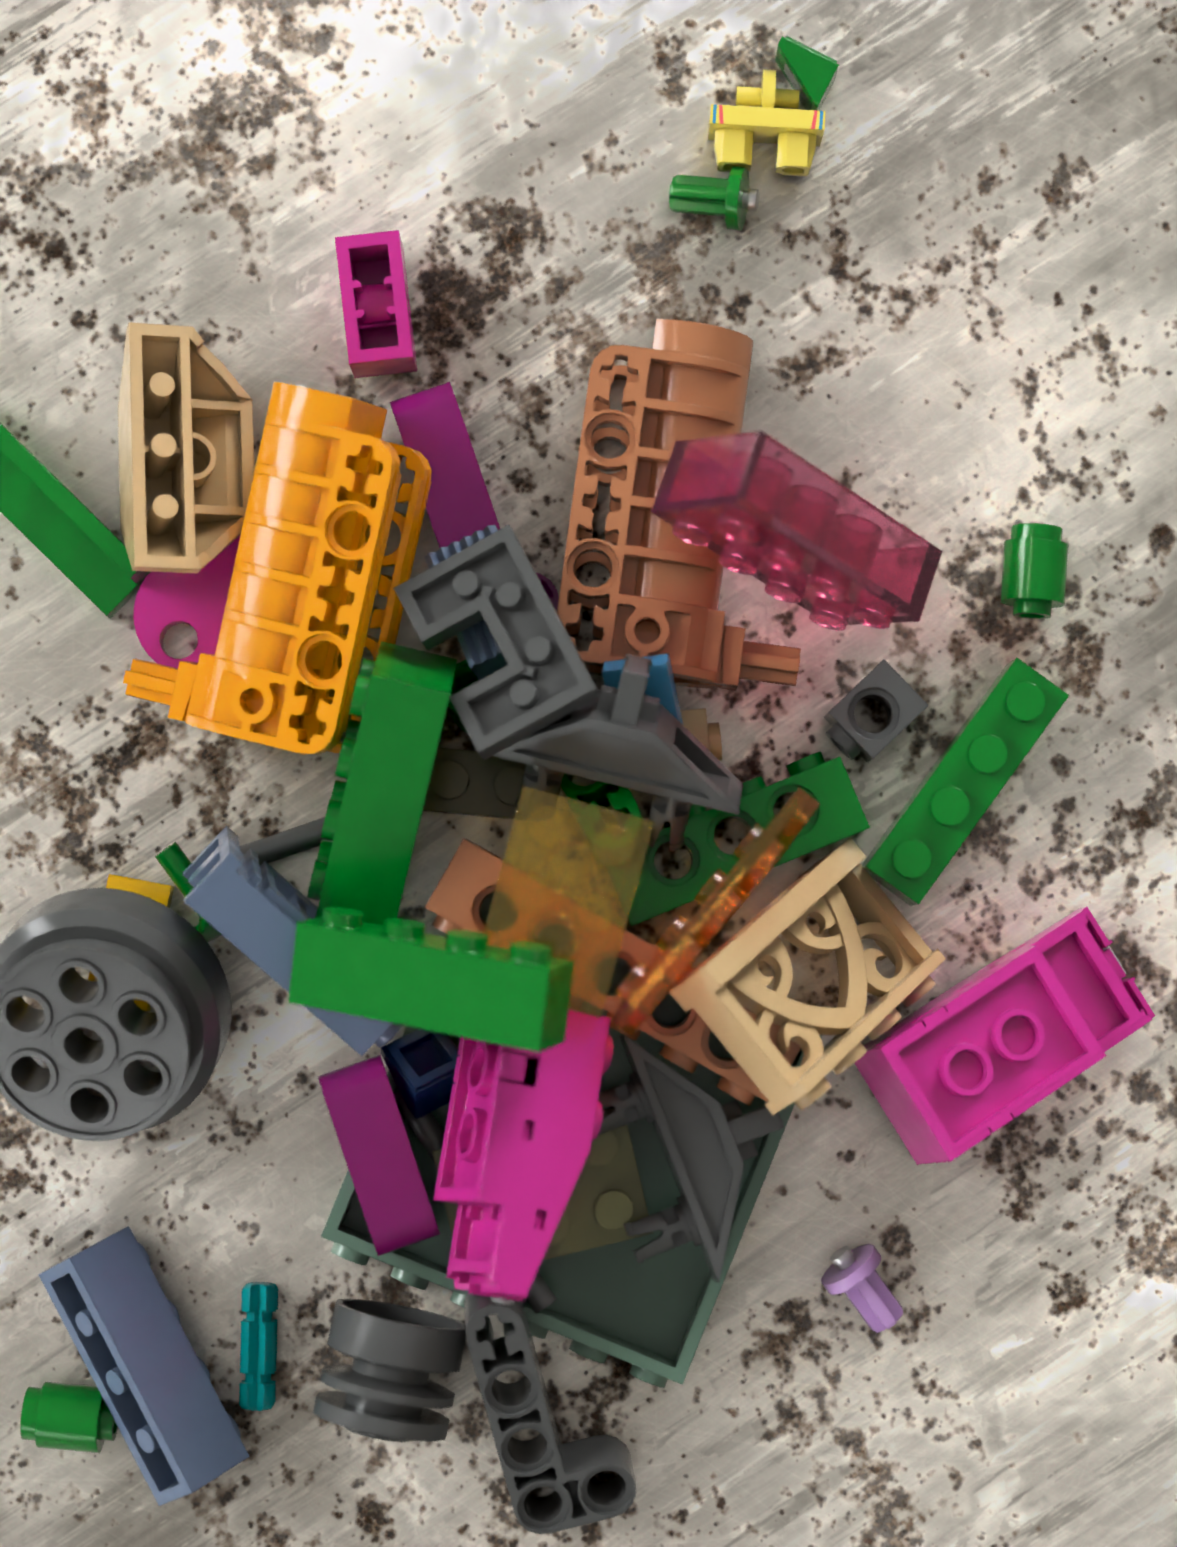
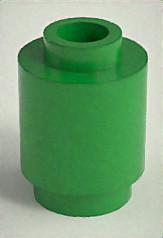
[1001,523,1068,619]
[20,1382,118,1453]

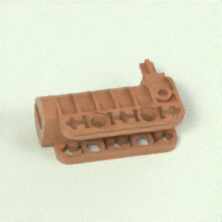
[557,319,801,691]

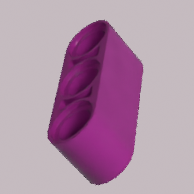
[390,382,500,548]
[318,1055,440,1256]

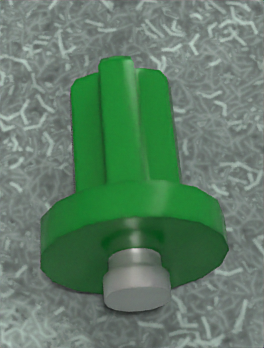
[669,166,759,231]

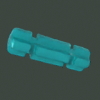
[239,1282,278,1411]

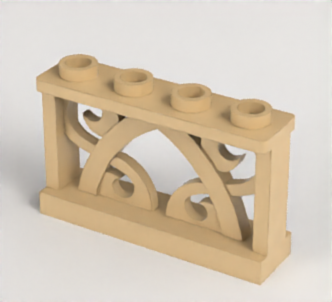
[669,837,946,1115]

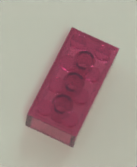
[651,431,942,631]

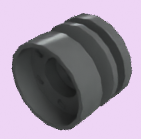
[313,1298,466,1442]

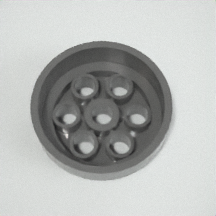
[0,888,231,1141]

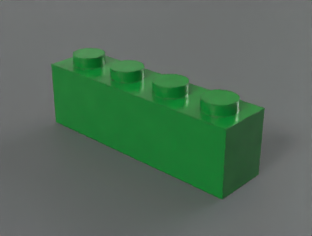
[862,658,1069,906]
[288,907,574,1052]

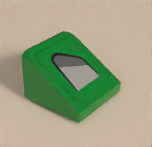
[775,35,839,111]

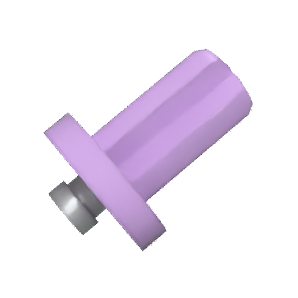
[821,1244,903,1333]

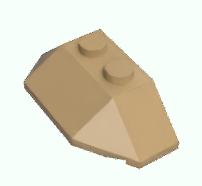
[118,322,255,574]

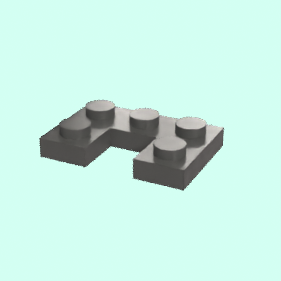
[394,525,601,760]

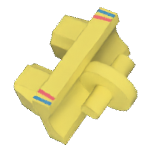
[708,69,826,176]

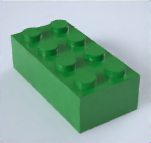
[307,641,457,926]

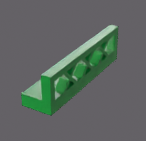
[0,423,150,619]

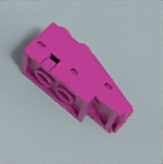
[854,907,1155,1165]
[433,1009,613,1304]

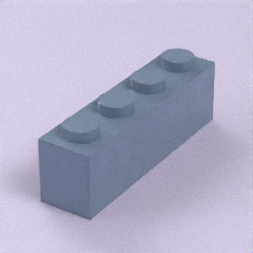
[38,1226,250,1506]

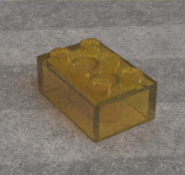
[483,786,654,1018]

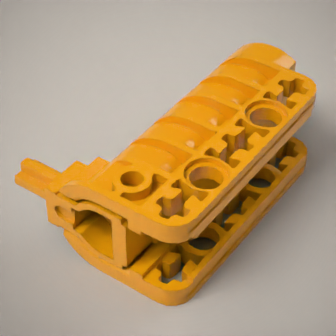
[123,382,432,754]

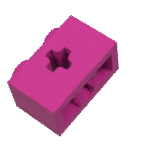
[335,230,417,378]

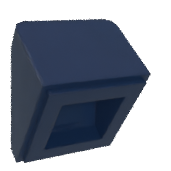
[381,1028,459,1119]

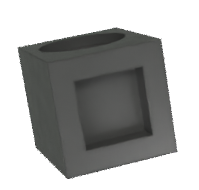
[824,659,929,763]

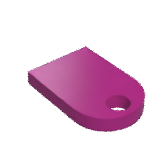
[133,536,240,668]

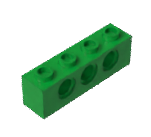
[604,751,870,927]

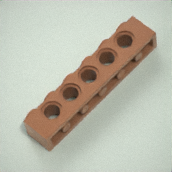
[425,838,801,1106]

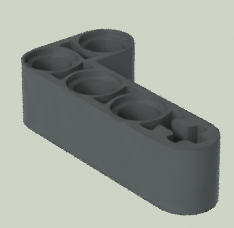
[464,1291,636,1534]

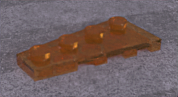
[611,787,820,1037]

